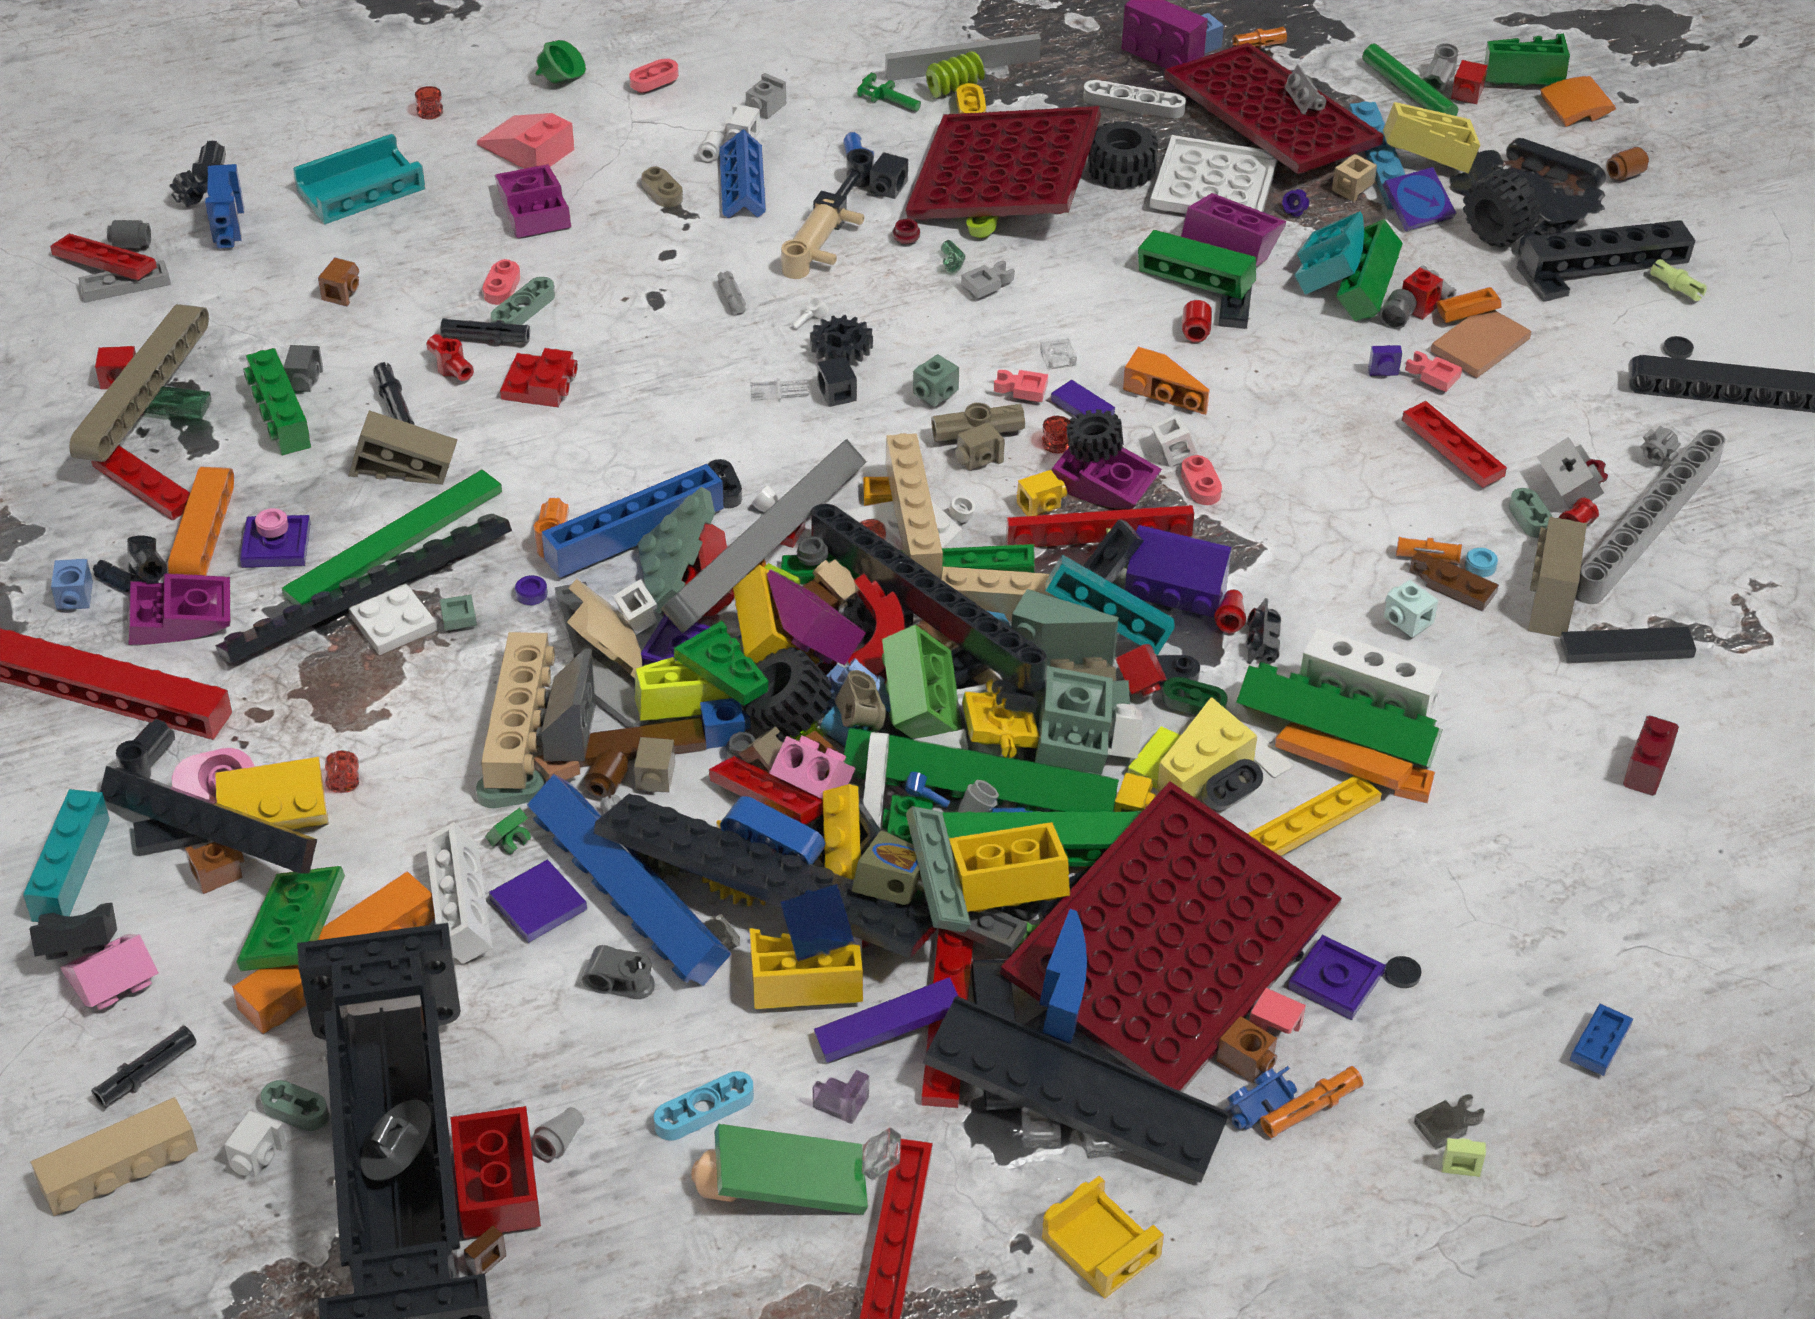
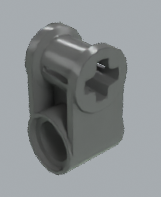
[582,945,655,999]

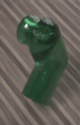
[941,240,966,273]

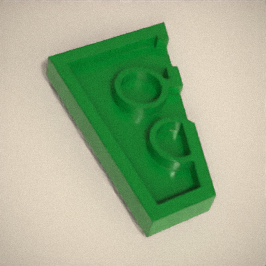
[674,621,768,706]

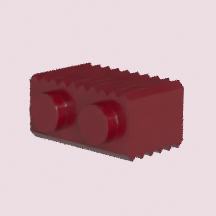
[1623,715,1679,796]

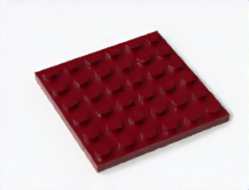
[905,106,1101,220]

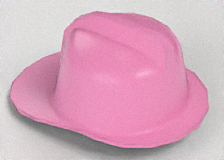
[172,748,255,803]

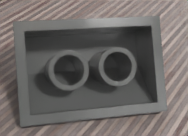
[537,649,596,761]

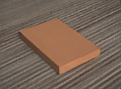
[1431,310,1532,378]

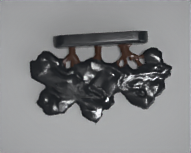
[1450,138,1606,224]

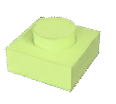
[1442,1138,1486,1177]

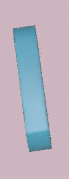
[654,1071,754,1141]

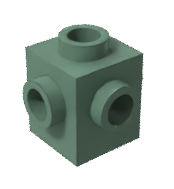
[913,354,959,407]

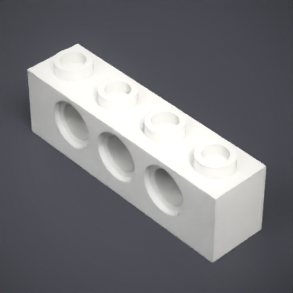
[425,822,493,964]

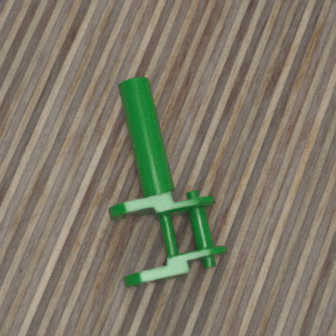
[857,72,921,111]

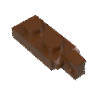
[1409,551,1499,611]

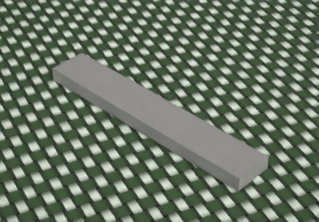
[885,34,1041,81]

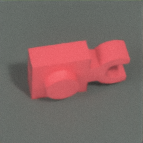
[1405,351,1462,392]
[994,370,1049,402]

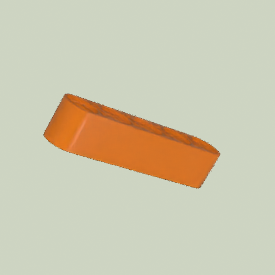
[168,467,234,576]

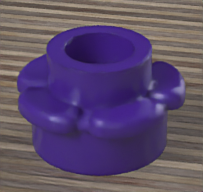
[1282,189,1309,217]

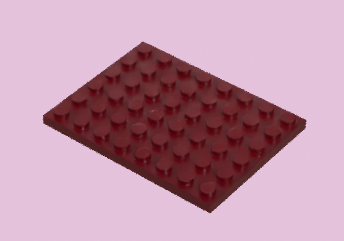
[1000,781,1342,1092]

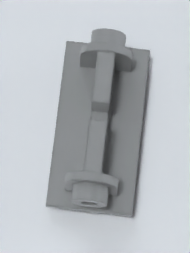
[1285,64,1326,114]

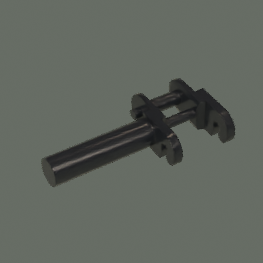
[991,675,1037,713]

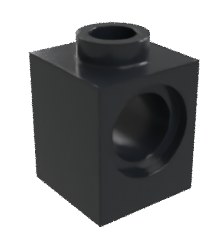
[870,152,909,199]
[817,356,857,407]

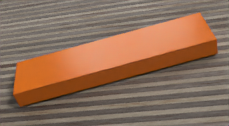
[1275,721,1413,790]

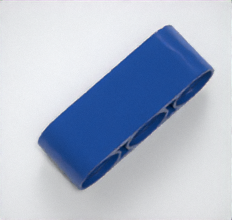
[720,796,825,865]

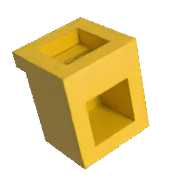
[1017,470,1067,516]
[1114,773,1156,812]

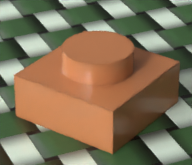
[534,755,580,781]

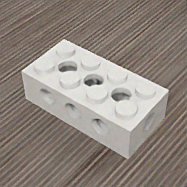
[1300,628,1443,720]

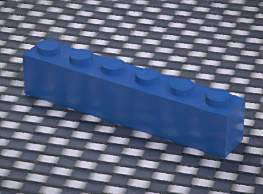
[542,463,724,578]

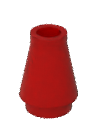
[1214,589,1246,633]

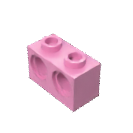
[769,735,856,799]

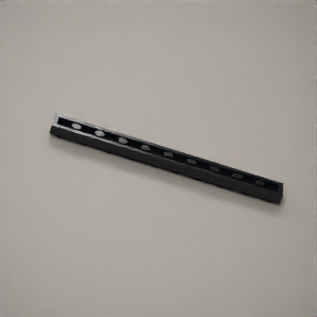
[215,514,512,663]

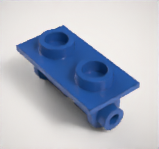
[1224,1066,1297,1130]

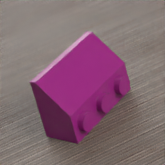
[1181,193,1286,267]

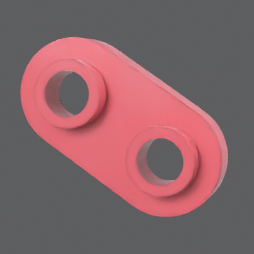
[629,59,679,93]
[483,259,520,305]
[1181,455,1222,505]

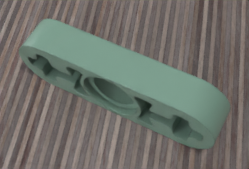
[490,277,555,325]

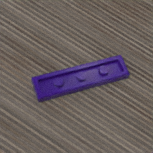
[814,977,959,1063]

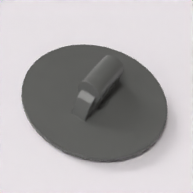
[361,1100,432,1181]

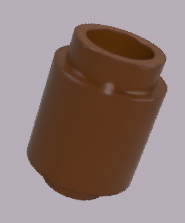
[584,749,628,798]

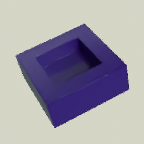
[1368,345,1402,376]

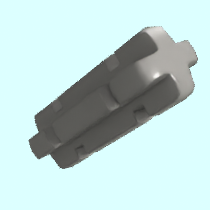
[717,271,746,315]

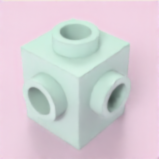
[1384,580,1438,638]

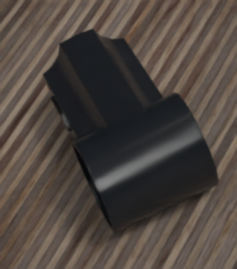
[192,141,226,187]
[127,535,167,584]
[116,719,175,778]

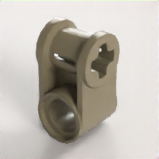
[835,670,885,732]

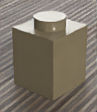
[634,737,675,792]

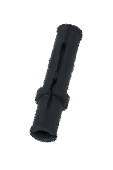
[440,318,530,344]
[373,362,415,425]
[91,1025,197,1108]

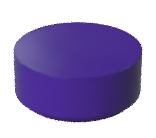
[515,575,548,606]

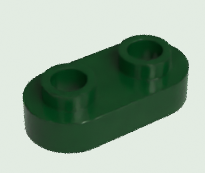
[1162,677,1228,715]

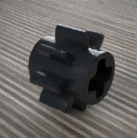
[169,170,207,207]

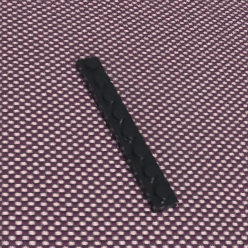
[100,766,317,874]

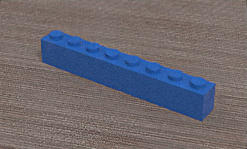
[527,774,732,986]

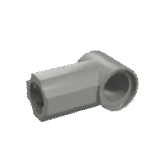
[1423,43,1459,92]

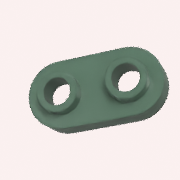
[476,770,545,808]

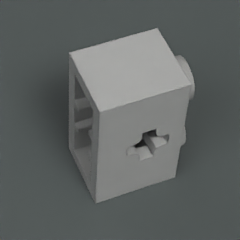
[1537,437,1604,510]

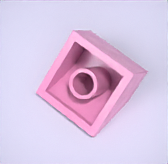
[60,934,159,1010]

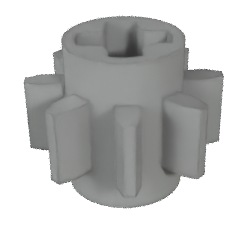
[1640,426,1681,465]

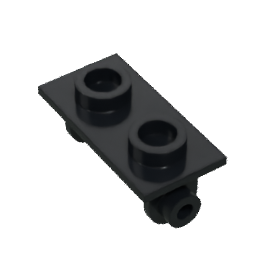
[1245,598,1281,664]

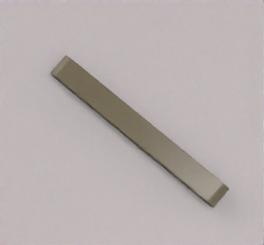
[69,304,209,462]

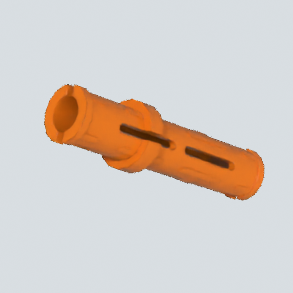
[1260,1066,1364,1138]

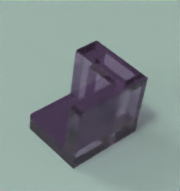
[812,1070,870,1124]

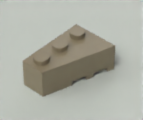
[348,410,458,485]

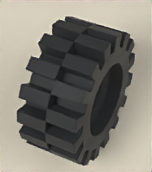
[1067,409,1124,462]

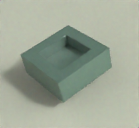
[439,594,477,630]

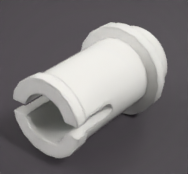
[698,129,723,162]

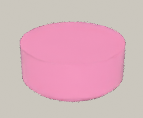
[255,508,288,538]

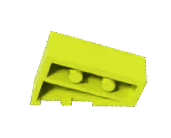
[635,657,732,721]

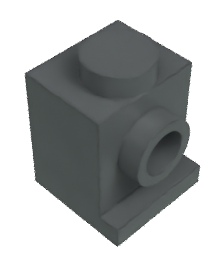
[283,345,323,392]

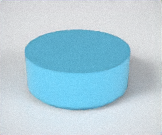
[1465,548,1498,577]

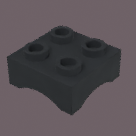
[29,902,118,960]

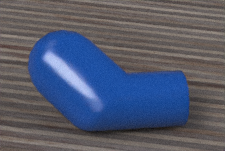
[843,132,874,156]

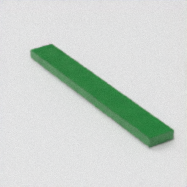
[282,469,502,605]
[781,544,1035,584]

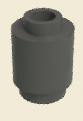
[107,220,151,249]

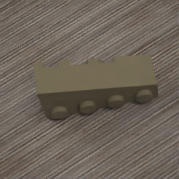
[1528,517,1587,637]

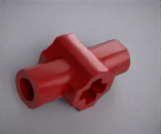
[426,334,474,381]

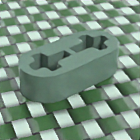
[1509,488,1552,538]
[261,1080,329,1131]

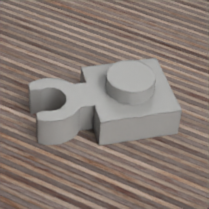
[961,261,1015,298]

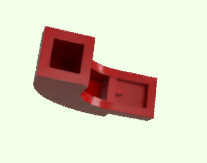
[846,574,905,679]

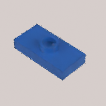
[1570,1003,1634,1076]

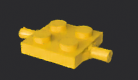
[962,680,1040,758]

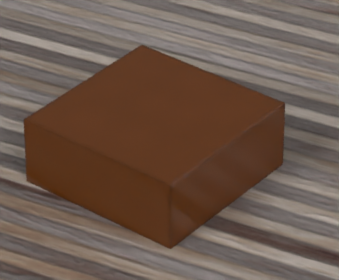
[464,1226,507,1275]

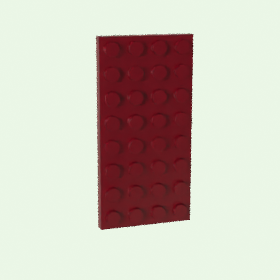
[1164,42,1384,174]

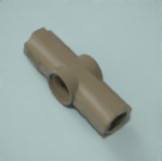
[931,403,1025,442]

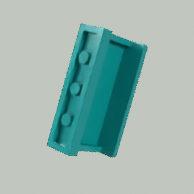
[293,134,426,225]

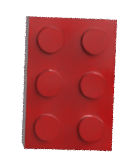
[450,1106,541,1238]

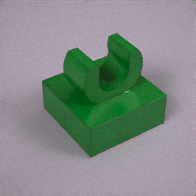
[485,807,531,854]

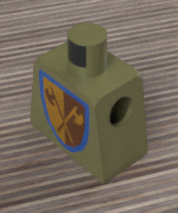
[852,830,925,905]

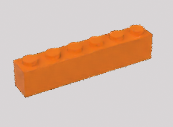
[232,871,435,1034]

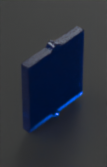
[780,884,855,961]

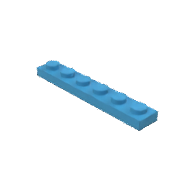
[1349,101,1406,210]

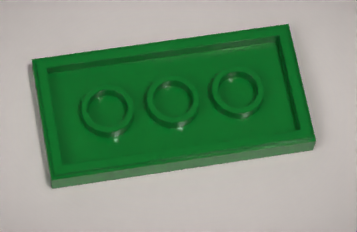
[236,866,345,971]
[714,1123,868,1215]

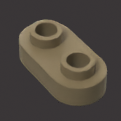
[641,166,683,207]

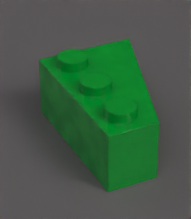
[1484,33,1570,86]

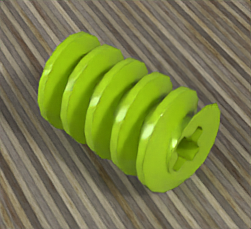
[926,51,985,98]

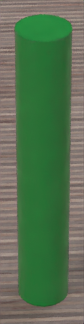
[1362,43,1459,116]

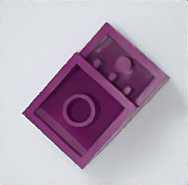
[495,164,571,238]
[1051,447,1162,509]
[128,574,231,645]

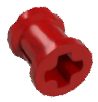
[1559,497,1599,524]

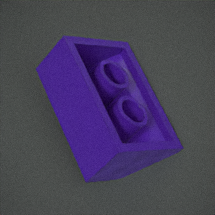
[1125,525,1232,618]

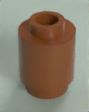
[1606,146,1649,180]

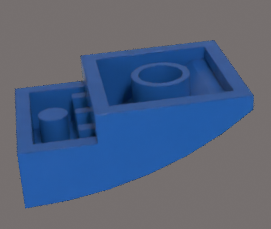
[1039,909,1087,1044]

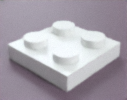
[349,584,437,655]

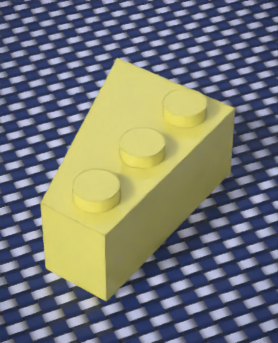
[1383,102,1480,174]
[1157,697,1257,799]

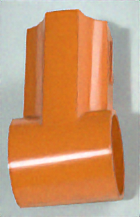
[534,498,569,558]

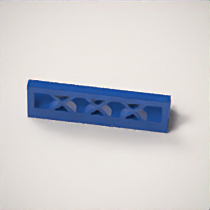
[720,129,766,218]

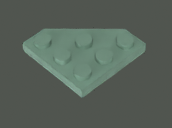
[637,487,715,614]

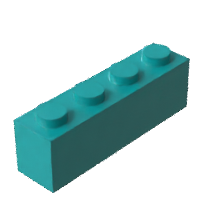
[1045,555,1175,655]
[23,789,110,922]

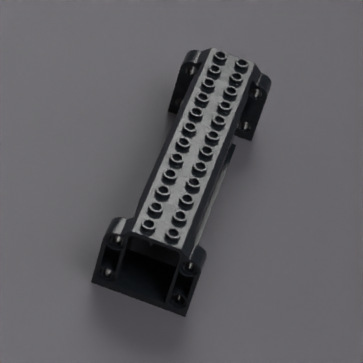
[297,923,492,1319]

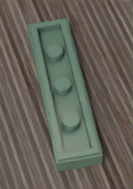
[906,806,971,933]

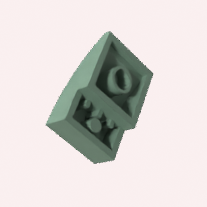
[1035,666,1113,775]

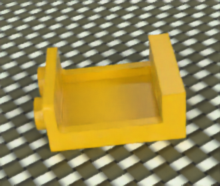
[1042,1176,1164,1299]

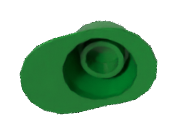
[535,40,586,84]

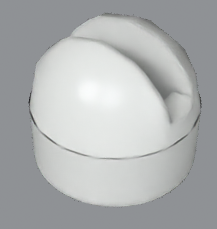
[752,485,779,512]
[949,495,975,523]

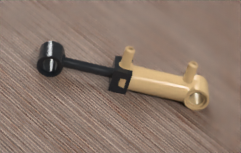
[781,148,874,279]

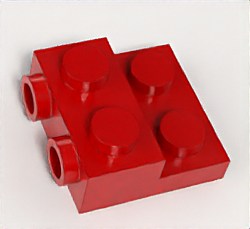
[500,348,578,408]

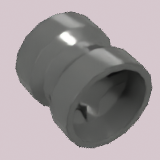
[1380,289,1417,329]

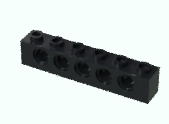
[1520,220,1696,280]

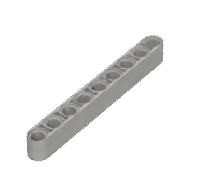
[1576,429,1725,604]

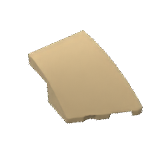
[567,578,642,678]

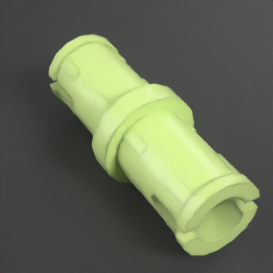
[1650,259,1707,301]

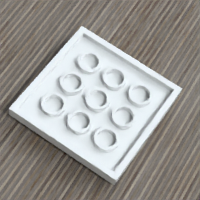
[1150,135,1278,214]

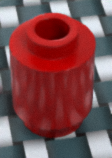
[1182,300,1212,342]

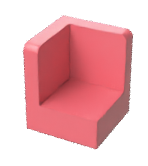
[1249,988,1306,1034]

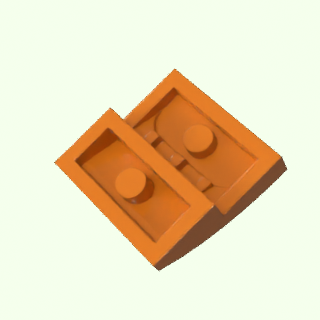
[1540,76,1616,127]

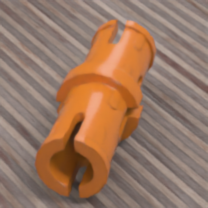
[1232,27,1287,50]
[1396,536,1462,564]

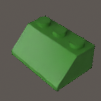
[882,624,962,738]

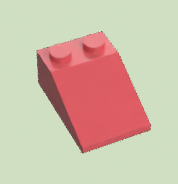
[477,113,574,169]

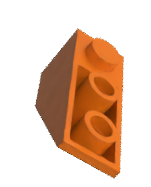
[1123,346,1210,415]

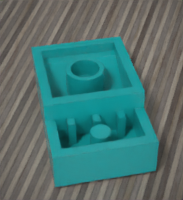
[1294,211,1364,295]

